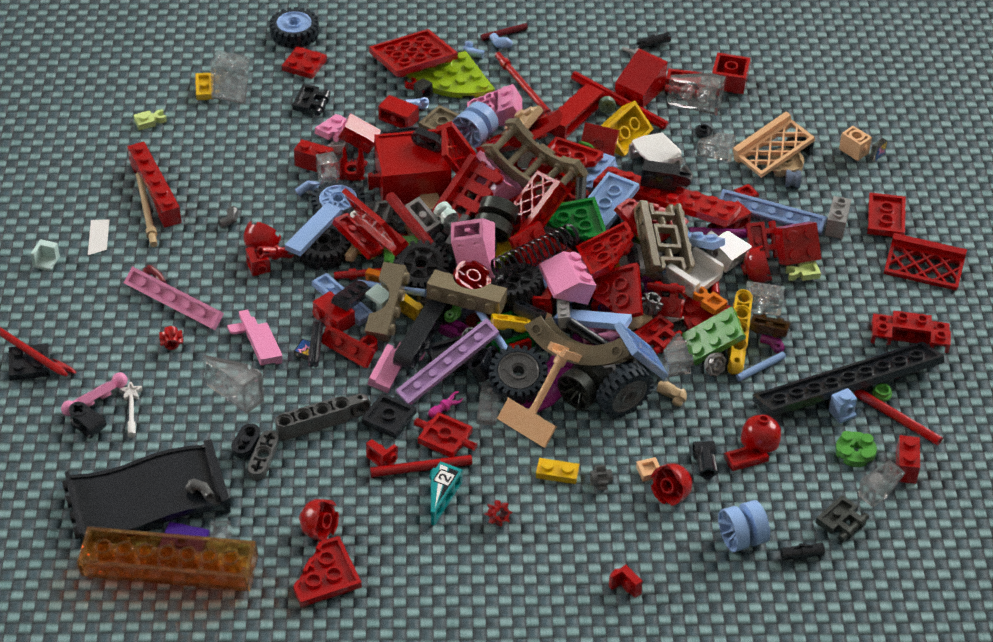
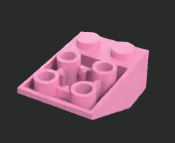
[467,84,522,126]
[451,218,495,279]

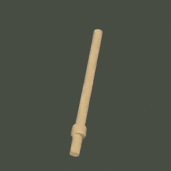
[136,172,158,247]

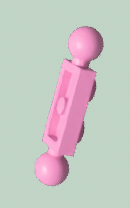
[61,372,128,416]

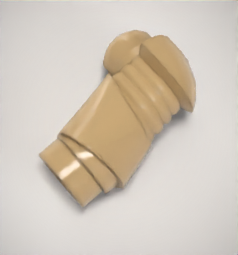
[628,313,653,330]
[657,381,687,407]

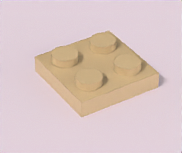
[501,105,544,136]

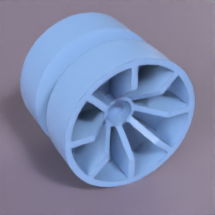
[452,101,499,148]
[718,500,770,552]

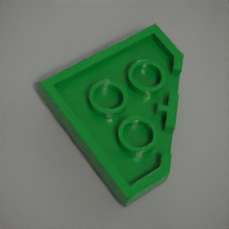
[546,197,606,241]

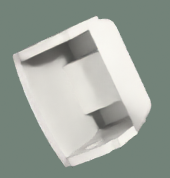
[628,133,684,165]

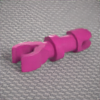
[428,391,463,418]

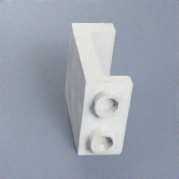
[665,247,724,299]

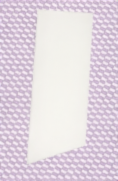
[88,220,109,255]

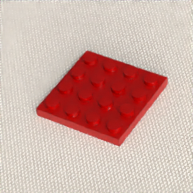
[369,29,458,77]

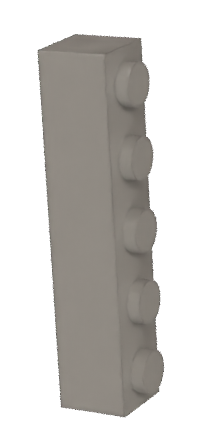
[557,299,571,329]

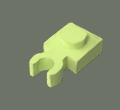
[133,109,167,130]
[785,261,821,281]

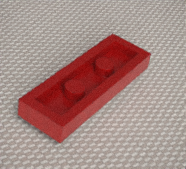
[332,213,384,260]
[321,325,376,368]

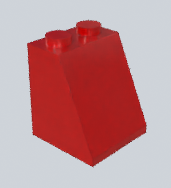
[615,49,668,108]

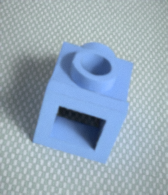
[829,388,857,424]

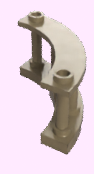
[481,118,589,195]
[524,316,635,366]

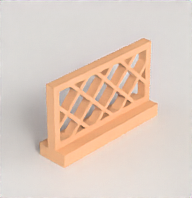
[733,111,815,178]

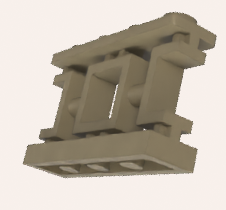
[633,200,695,275]

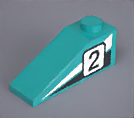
[429,461,462,526]

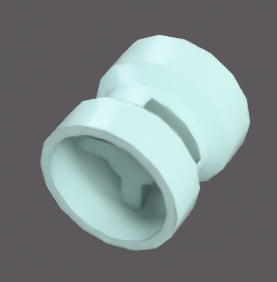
[434,201,459,226]

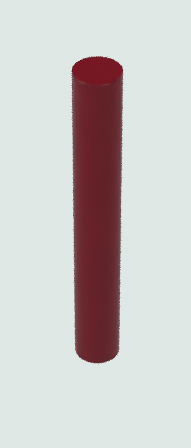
[480,23,528,41]

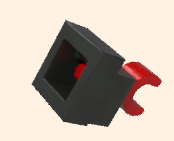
[404,77,433,99]

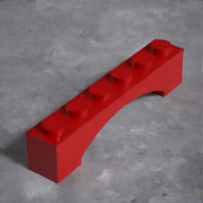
[127,142,182,228]

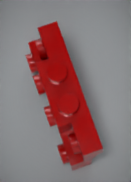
[871,310,951,353]

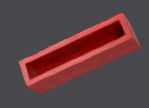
[548,84,604,139]

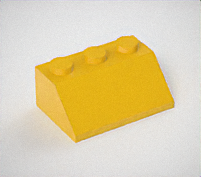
[600,101,653,157]

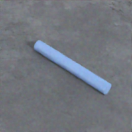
[736,351,786,381]

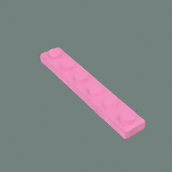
[124,266,224,330]

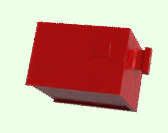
[368,129,451,205]

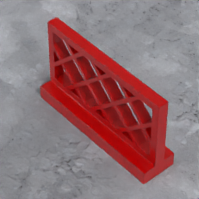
[436,121,479,194]
[510,170,570,237]
[342,188,409,257]
[883,233,967,291]

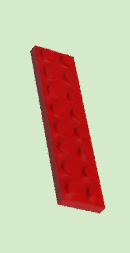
[593,166,741,227]

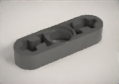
[248,430,279,481]

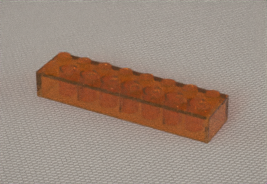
[77,526,259,592]

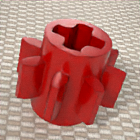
[159,326,183,350]
[484,500,512,527]

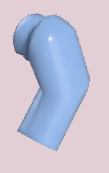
[490,33,513,49]
[463,41,484,59]
[404,97,429,110]
[295,180,321,196]

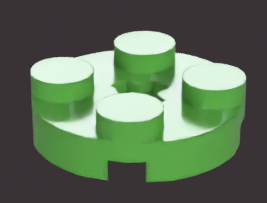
[835,431,877,467]

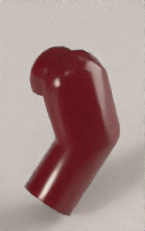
[142,265,167,284]

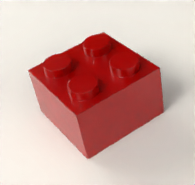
[710,52,751,94]
[774,222,821,265]

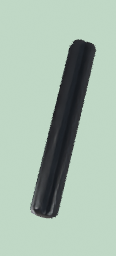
[565,317,632,366]

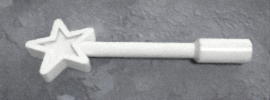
[119,382,142,438]

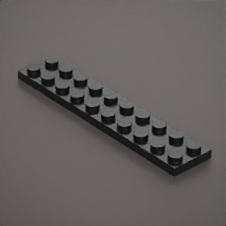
[752,341,944,417]

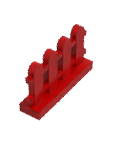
[431,153,503,222]

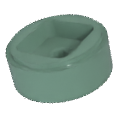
[598,96,616,114]

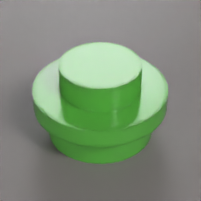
[872,383,892,402]

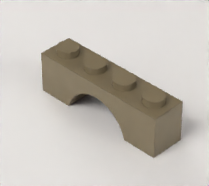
[365,262,410,342]
[427,270,507,315]

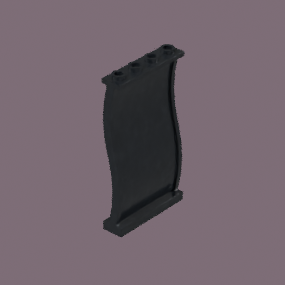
[62,439,231,547]

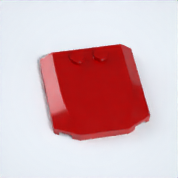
[475,109,563,153]

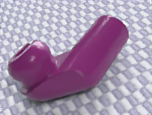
[760,334,785,353]

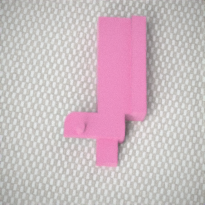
[227,310,283,365]
[367,342,426,393]

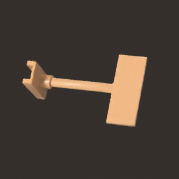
[497,342,582,448]

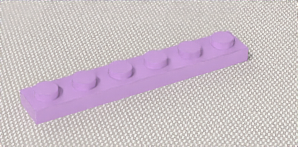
[396,318,500,405]

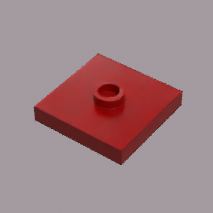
[581,122,620,156]

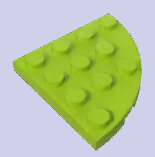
[407,51,495,98]

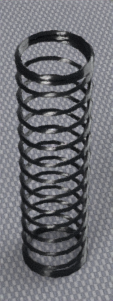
[490,223,580,281]

